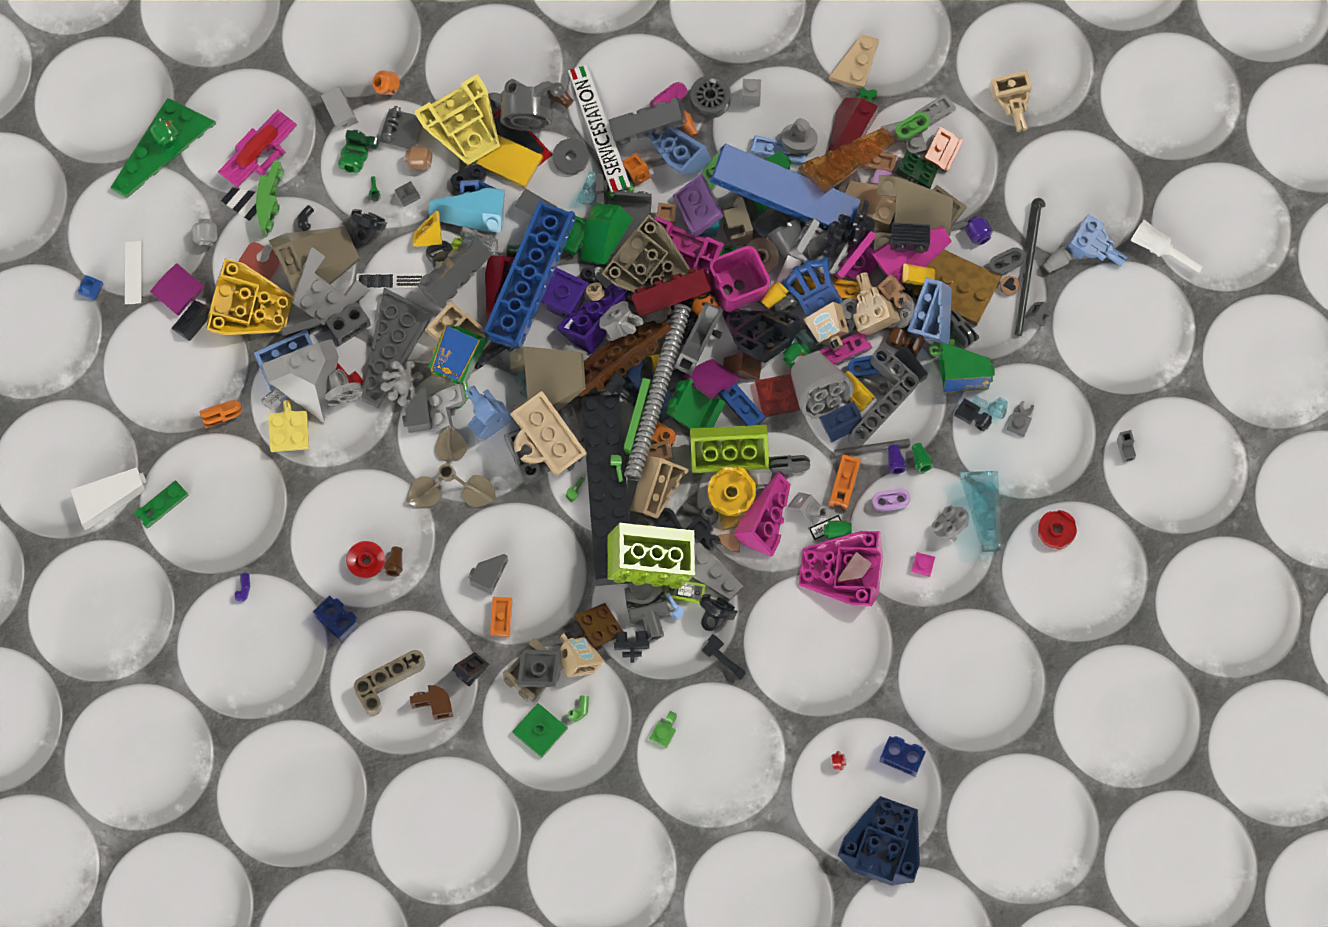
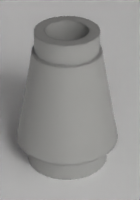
[1043,247,1072,273]

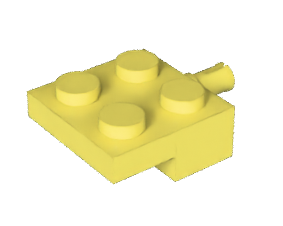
[268,400,309,452]

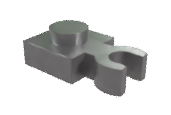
[1007,401,1034,437]

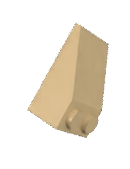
[845,181,896,232]

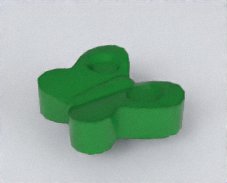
[857,88,878,102]

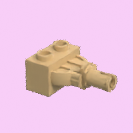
[989,70,1032,132]
[853,273,900,336]

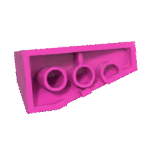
[872,226,952,286]
[734,472,791,557]

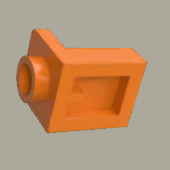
[622,153,651,186]

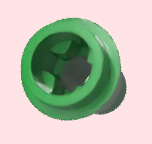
[911,443,933,472]

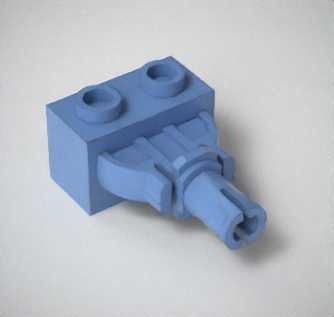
[1065,214,1127,267]

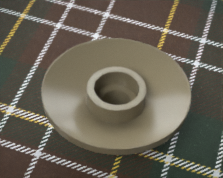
[747,238,779,274]

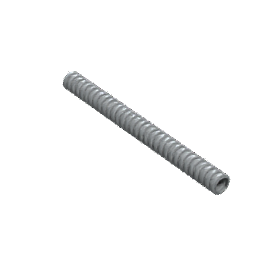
[624,304,691,481]

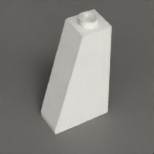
[71,467,147,530]

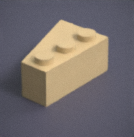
[630,456,689,519]

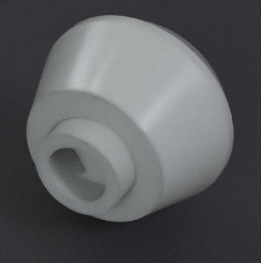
[747,469,772,489]

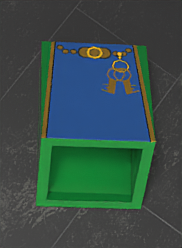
[428,324,488,384]
[939,344,995,393]

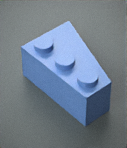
[908,278,952,344]
[254,330,313,391]

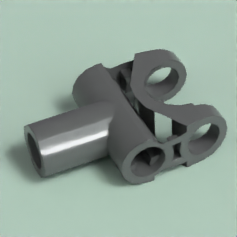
[624,586,669,641]

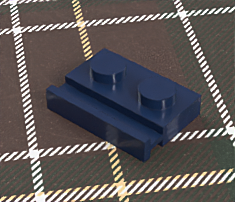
[819,401,862,443]

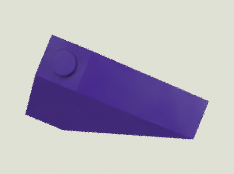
[557,284,630,354]

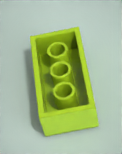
[690,425,769,473]

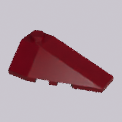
[825,97,879,174]
[485,256,514,324]

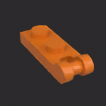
[829,454,861,510]

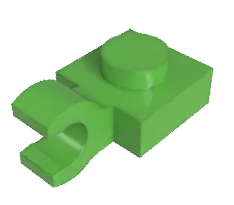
[649,711,677,748]

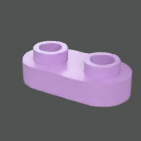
[872,488,910,512]

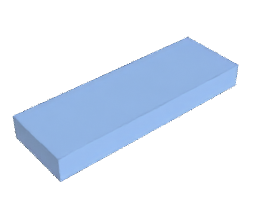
[750,135,807,166]

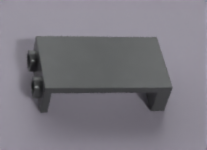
[609,190,652,260]

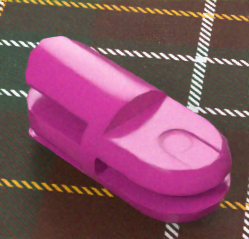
[650,82,687,109]

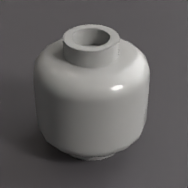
[192,219,217,247]

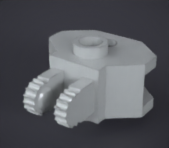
[599,301,643,341]

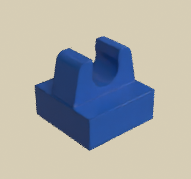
[78,275,103,300]

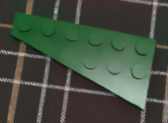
[111,98,216,198]

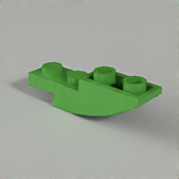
[256,160,284,237]

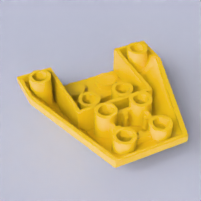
[206,258,293,335]

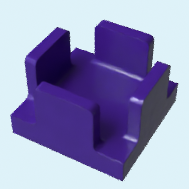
[542,267,589,318]

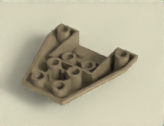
[601,215,690,306]
[269,227,360,295]

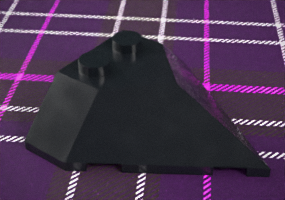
[722,309,802,363]

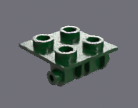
[895,150,938,189]

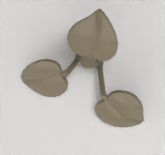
[407,426,496,508]

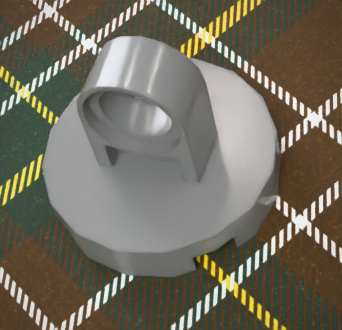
[780,118,818,155]
[325,369,363,406]

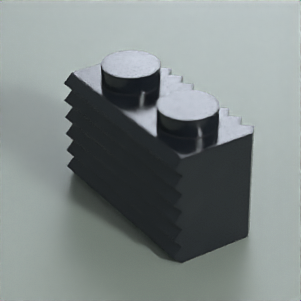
[890,222,930,253]

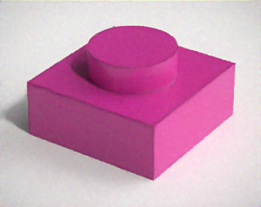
[911,552,935,577]

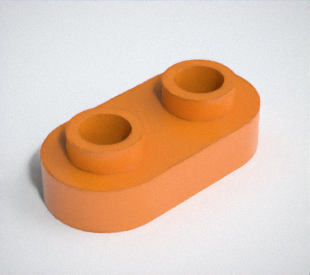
[652,421,676,447]

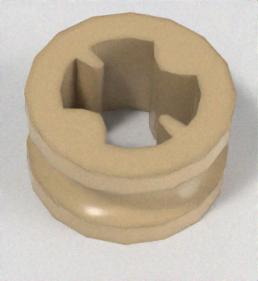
[586,282,605,301]

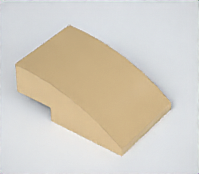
[425,301,491,350]

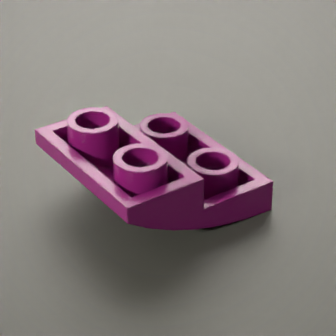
[150,263,205,315]
[684,359,739,399]

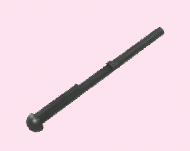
[1015,198,1046,336]

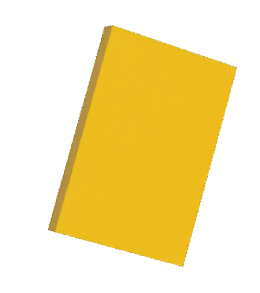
[476,135,543,188]

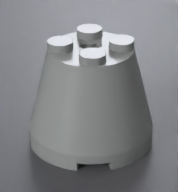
[790,351,854,419]

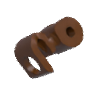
[886,327,924,357]

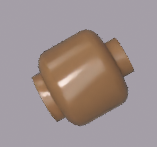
[405,145,433,171]

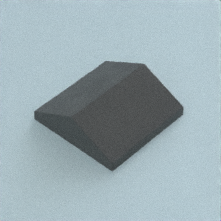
[517,650,561,687]

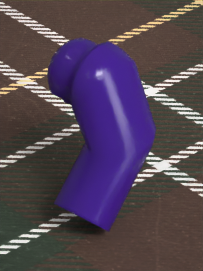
[235,573,251,602]

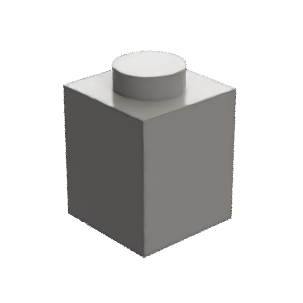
[742,79,761,106]

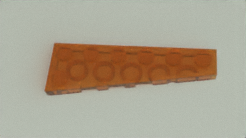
[798,128,896,194]

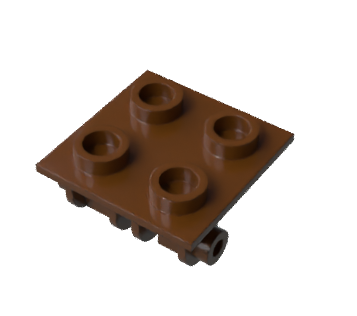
[574,603,624,651]

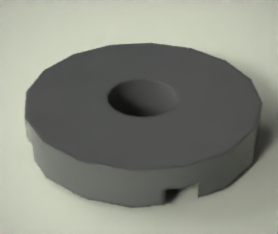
[553,138,589,175]

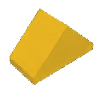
[412,210,442,247]

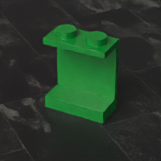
[665,378,726,429]

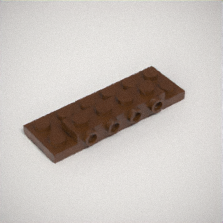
[578,312,671,397]

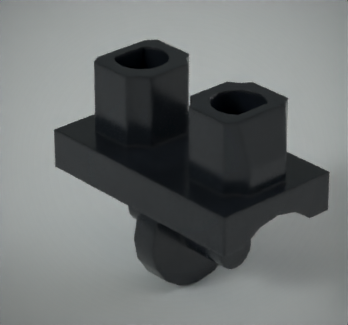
[614,631,649,663]

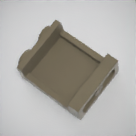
[503,638,563,702]

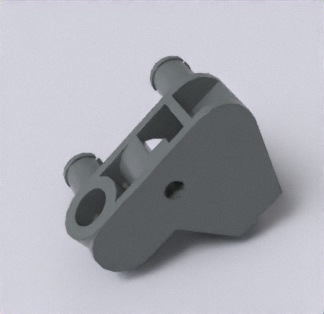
[504,428,551,485]

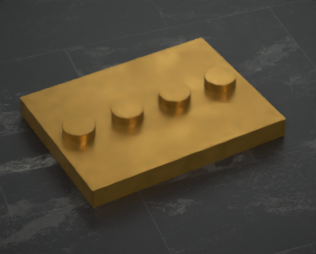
[911,250,1002,325]

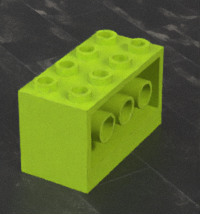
[608,523,695,589]

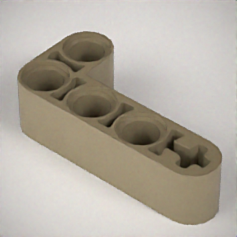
[354,650,425,716]

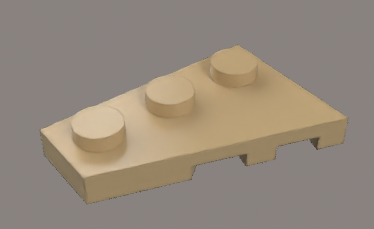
[829,34,879,89]

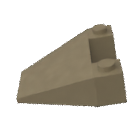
[874,175,953,251]
[509,346,586,424]

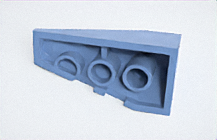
[648,127,712,174]

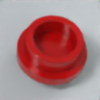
[831,751,847,771]

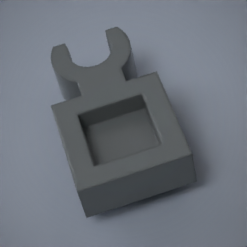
[595,174,607,204]

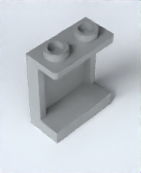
[789,219,849,278]

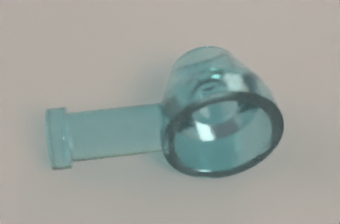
[577,171,596,204]
[972,395,1008,419]

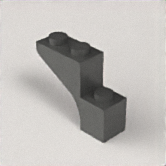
[674,302,723,375]

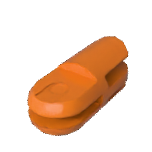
[199,400,242,428]

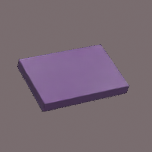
[672,173,724,238]

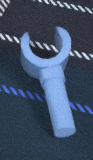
[665,593,684,620]

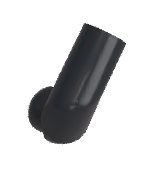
[297,205,314,231]

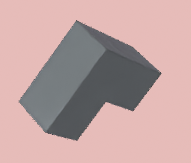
[1117,430,1136,462]

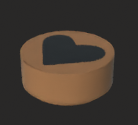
[1000,276,1019,295]

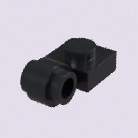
[954,398,992,431]

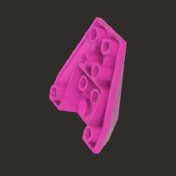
[798,531,883,606]

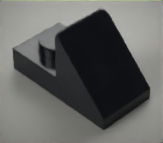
[452,652,489,686]

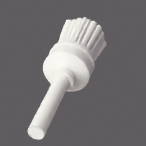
[1131,220,1204,273]

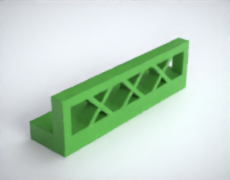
[623,378,654,459]

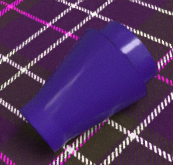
[888,445,907,474]

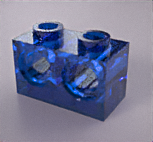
[313,595,358,643]
[879,736,926,777]

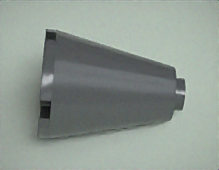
[767,219,804,267]

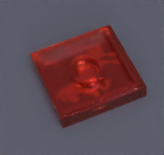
[755,374,800,417]

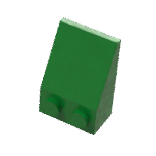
[580,204,633,264]

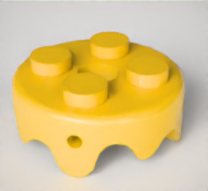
[707,467,756,516]

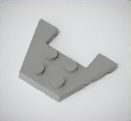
[292,246,370,325]

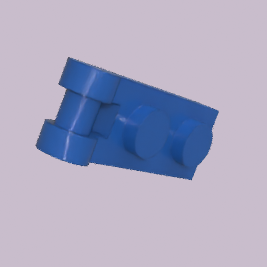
[717,383,765,426]

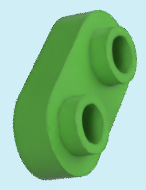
[895,112,930,141]

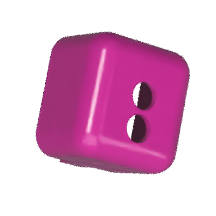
[708,246,770,312]

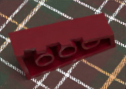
[631,266,713,317]

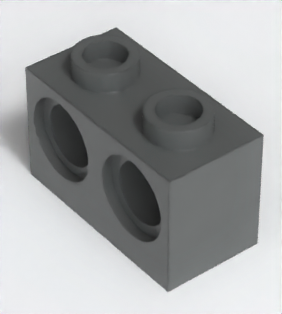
[325,302,371,346]

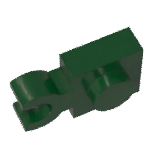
[345,130,379,149]

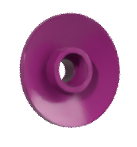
[840,244,877,279]

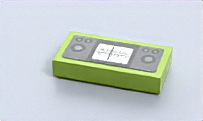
[664,582,706,604]

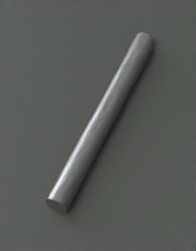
[834,438,911,457]

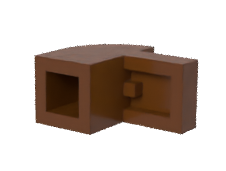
[409,685,453,720]

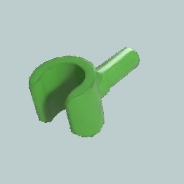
[611,455,623,482]
[566,477,585,503]

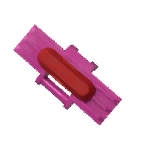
[218,109,297,188]

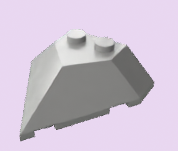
[261,339,339,423]

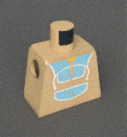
[804,302,848,351]
[559,632,604,678]

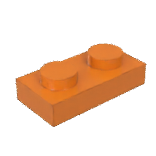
[490,597,512,637]

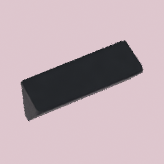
[172,300,210,341]
[894,345,928,387]

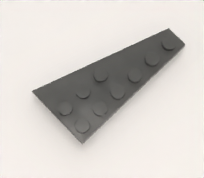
[361,288,434,409]

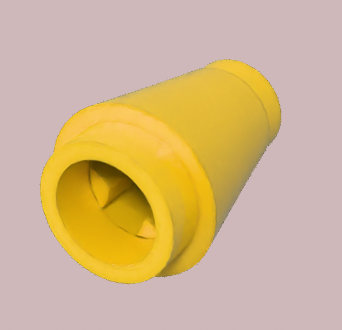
[761,281,788,309]

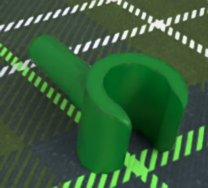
[369,176,381,200]

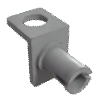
[788,492,828,525]

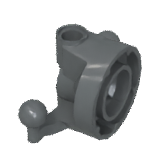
[488,79,565,131]

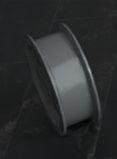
[690,75,731,118]

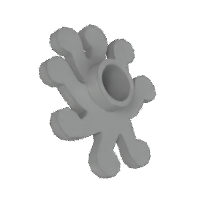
[381,361,423,406]

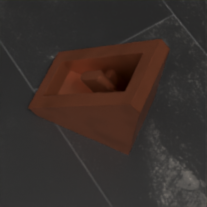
[723,353,762,380]

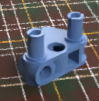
[465,386,513,440]

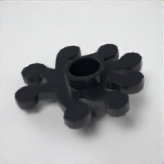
[853,200,875,244]
[823,214,853,259]

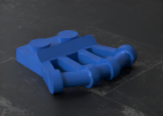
[781,257,843,317]

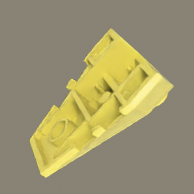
[414,74,500,165]

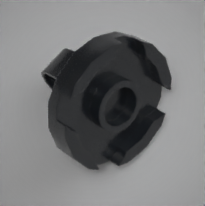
[350,209,387,244]
[699,594,738,631]

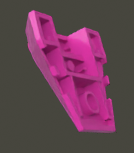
[654,216,724,305]

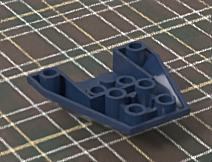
[838,796,920,886]

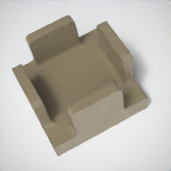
[721,197,753,247]

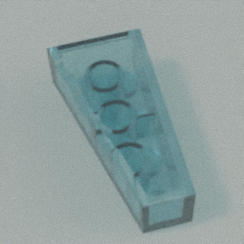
[959,471,1001,552]

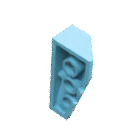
[429,188,505,232]

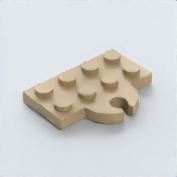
[510,391,587,476]

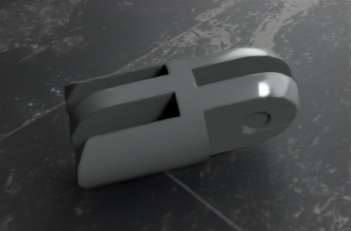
[950,310,979,348]
[769,455,811,476]

